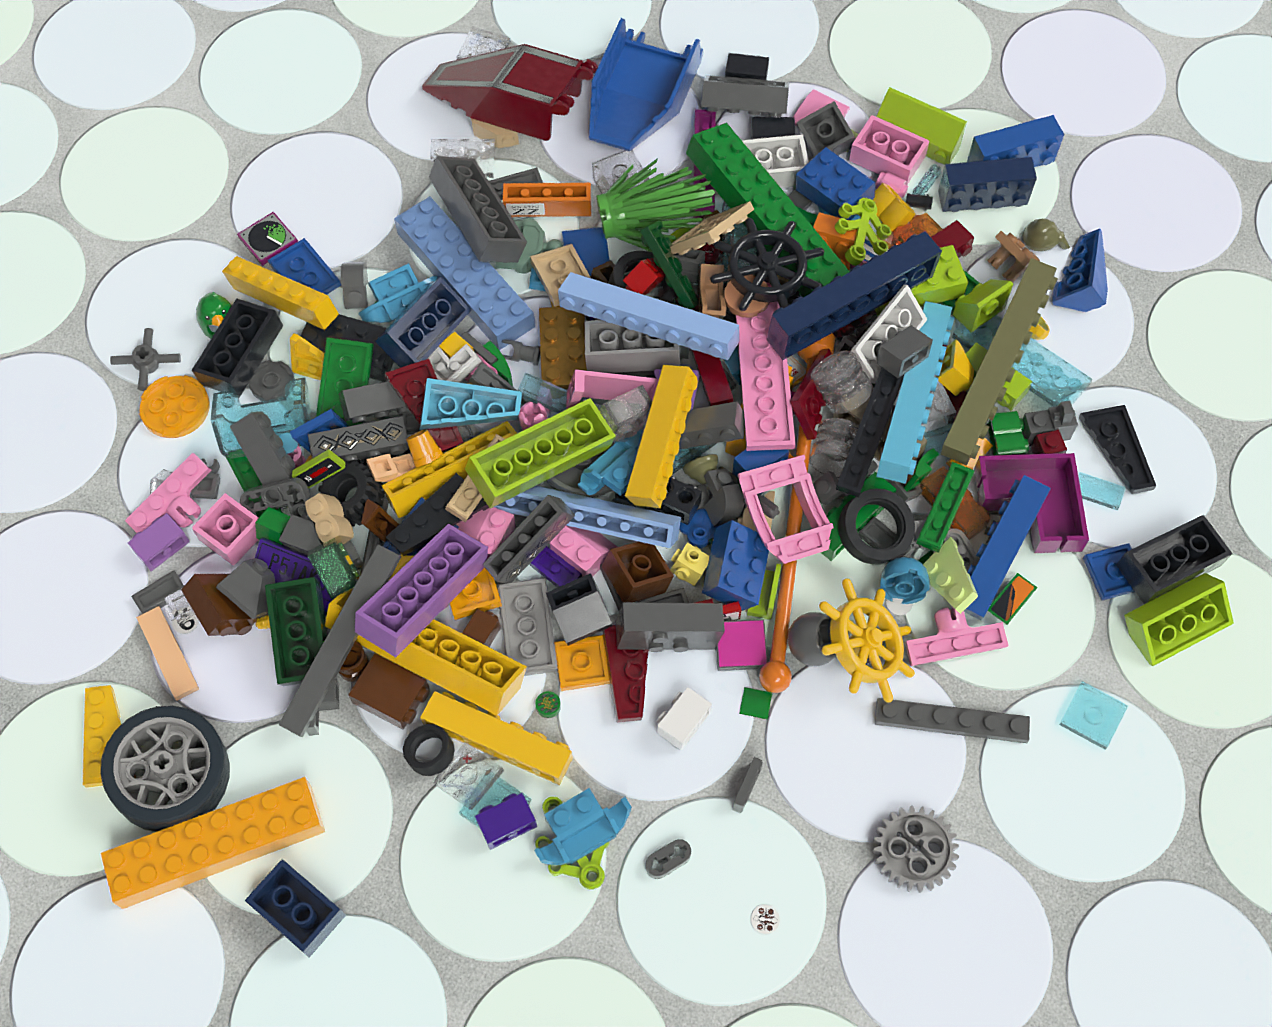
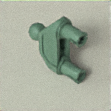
[496,217,563,274]

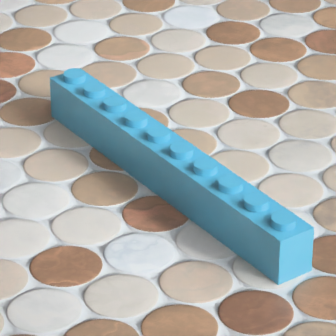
[877,301,955,484]

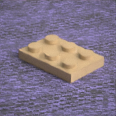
[530,244,591,307]

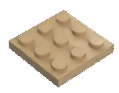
[671,202,754,255]

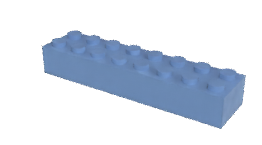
[394,196,535,350]

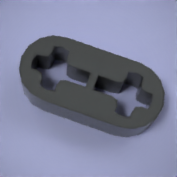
[646,839,692,879]

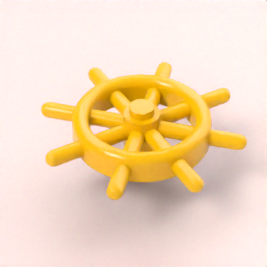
[819,578,915,703]

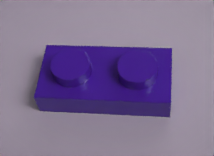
[530,546,582,588]

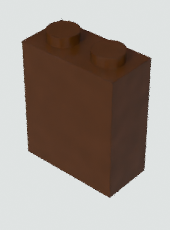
[181,574,259,636]
[348,653,430,730]

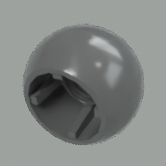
[788,612,836,666]

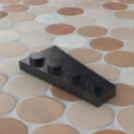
[1078,405,1157,494]
[386,473,489,556]

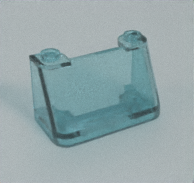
[210,377,312,458]

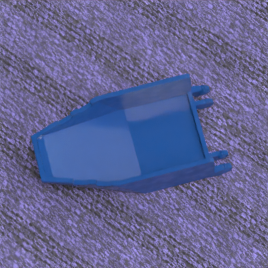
[589,18,704,152]

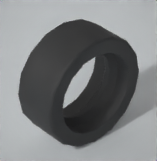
[403,724,455,776]

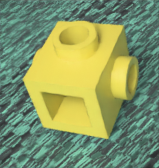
[670,542,710,586]

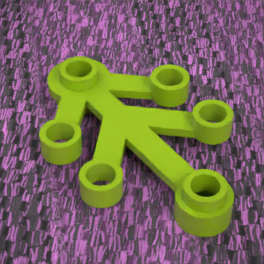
[835,198,892,266]
[535,797,609,890]

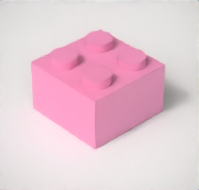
[192,493,259,566]

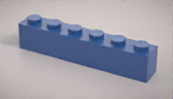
[964,475,1051,620]

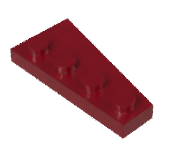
[790,349,838,440]
[385,359,464,452]

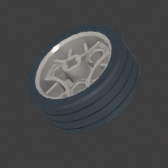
[100,705,230,832]

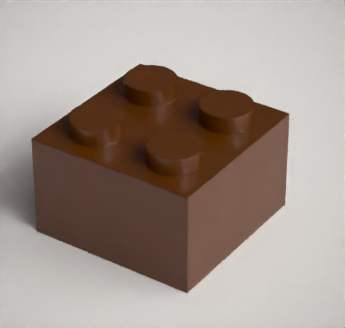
[602,541,674,603]

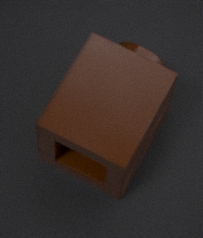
[462,609,501,647]

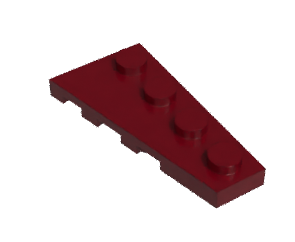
[602,625,649,723]

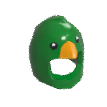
[196,292,232,339]

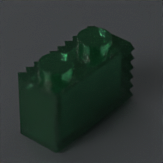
[307,538,360,599]

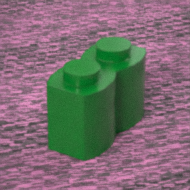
[986,411,1029,456]

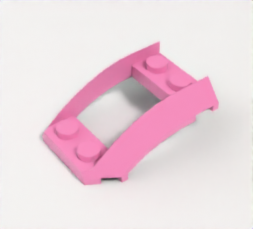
[738,455,834,564]

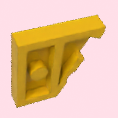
[290,333,325,381]

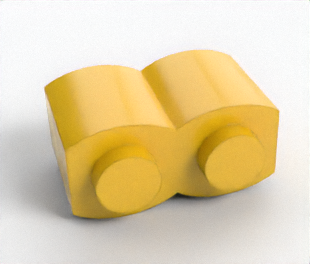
[873,183,916,234]

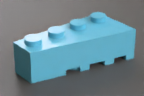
[420,378,522,430]

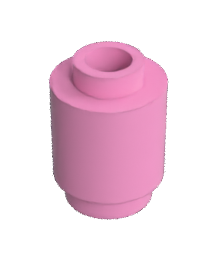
[875,172,909,198]

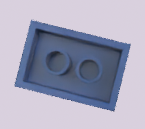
[796,147,875,220]
[702,520,769,611]

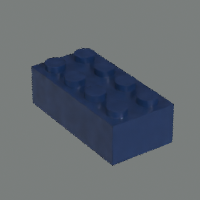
[938,157,1037,212]
[375,277,471,368]

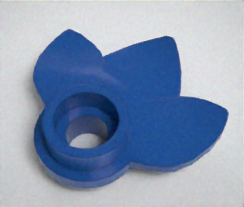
[679,508,719,549]

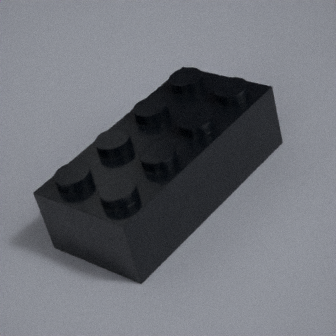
[192,298,283,398]
[300,314,394,382]
[1116,514,1233,604]

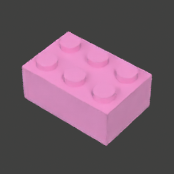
[849,115,929,185]

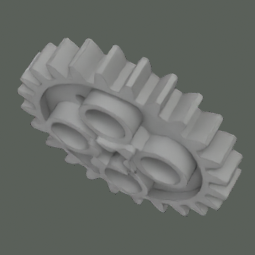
[872,805,960,893]

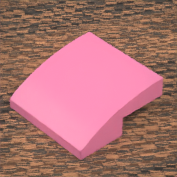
[793,89,850,126]

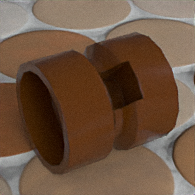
[338,641,369,682]

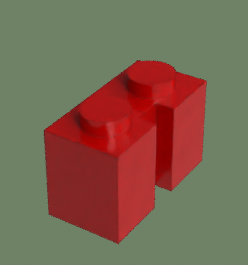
[623,258,666,295]

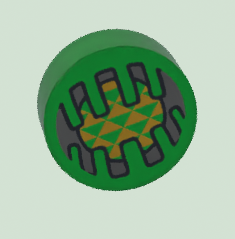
[535,691,561,718]

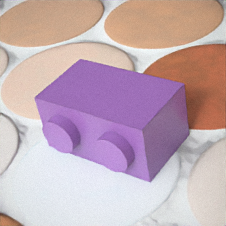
[128,513,190,572]

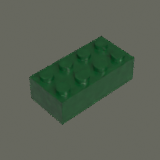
[265,577,328,686]

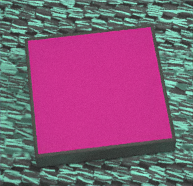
[716,619,768,671]

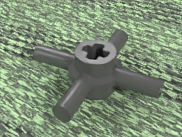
[110,328,181,391]

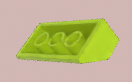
[876,87,967,165]
[1124,573,1234,666]

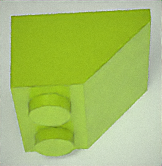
[953,279,1014,333]

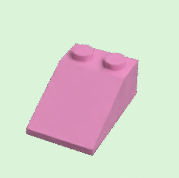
[456,507,516,559]

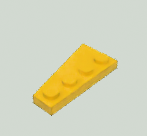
[83,685,136,788]

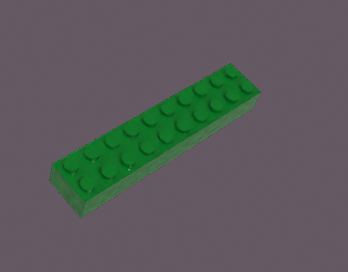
[686,122,850,298]

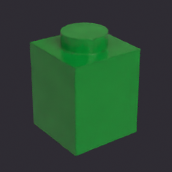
[255,507,291,546]

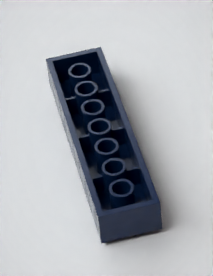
[767,231,942,360]

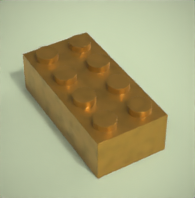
[539,307,587,400]

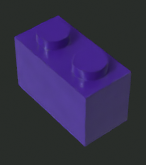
[475,793,537,850]

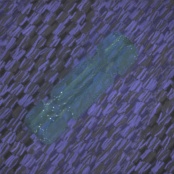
[912,164,942,196]

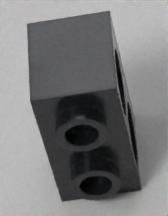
[649,476,702,525]

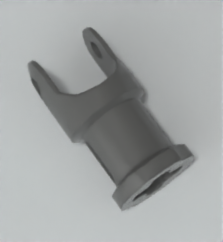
[501,339,541,366]

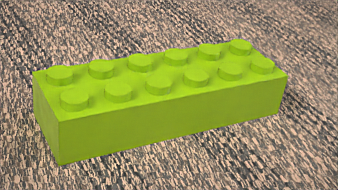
[465,398,616,509]

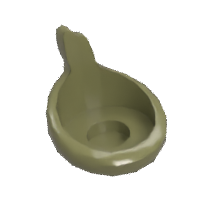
[1023,218,1070,252]
[682,450,719,484]

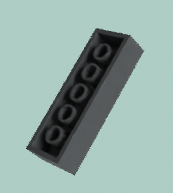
[429,156,527,263]

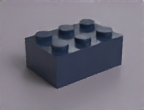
[244,859,346,958]

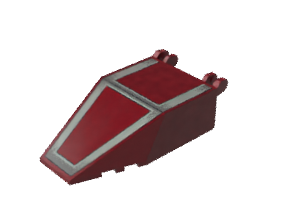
[422,44,598,141]

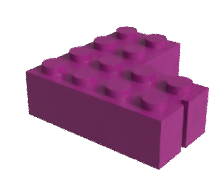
[974,453,1089,553]

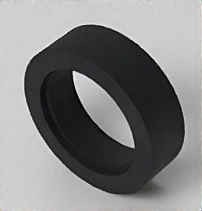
[608,250,677,304]
[838,489,915,564]

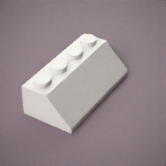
[846,285,928,384]

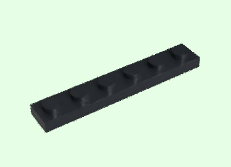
[836,368,905,498]

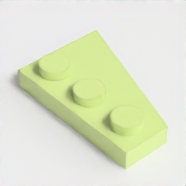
[923,537,978,614]

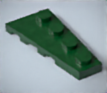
[640,220,699,309]

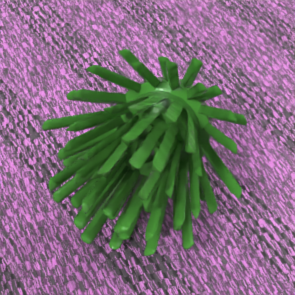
[596,158,716,252]

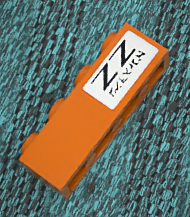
[503,183,592,217]

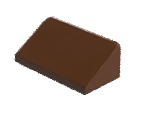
[361,499,399,543]

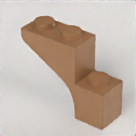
[697,264,726,319]

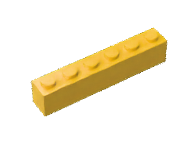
[222,256,339,330]
[625,365,698,508]
[381,421,517,518]
[420,691,573,786]

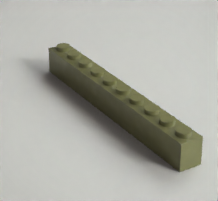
[940,258,1058,465]

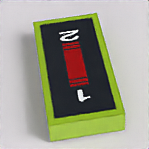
[292,449,345,489]

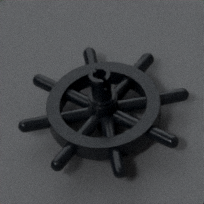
[710,218,824,311]

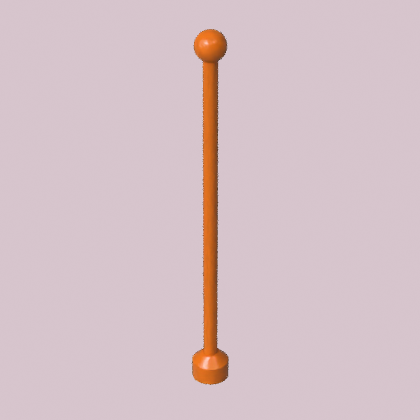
[759,333,835,693]

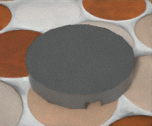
[249,360,295,403]

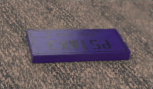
[255,538,350,616]

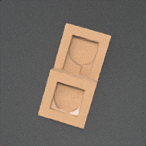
[366,453,416,482]

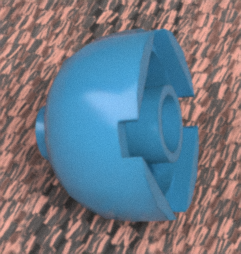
[880,557,930,604]

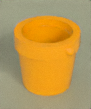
[406,429,443,467]

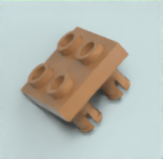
[987,231,1040,283]

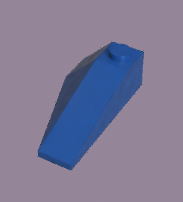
[1052,228,1108,312]

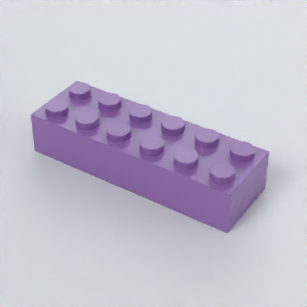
[355,524,488,657]

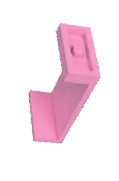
[566,370,659,421]

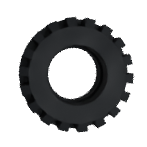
[318,461,385,527]

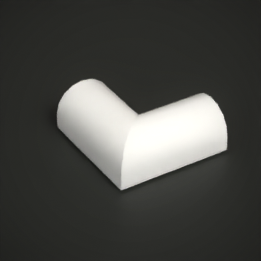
[427,344,483,383]

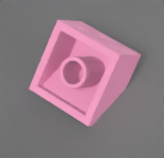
[550,526,617,577]

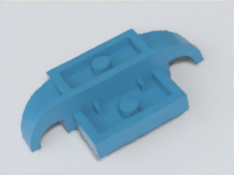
[358,263,438,323]
[578,429,644,496]
[534,788,632,865]

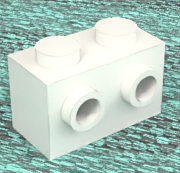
[656,687,712,751]

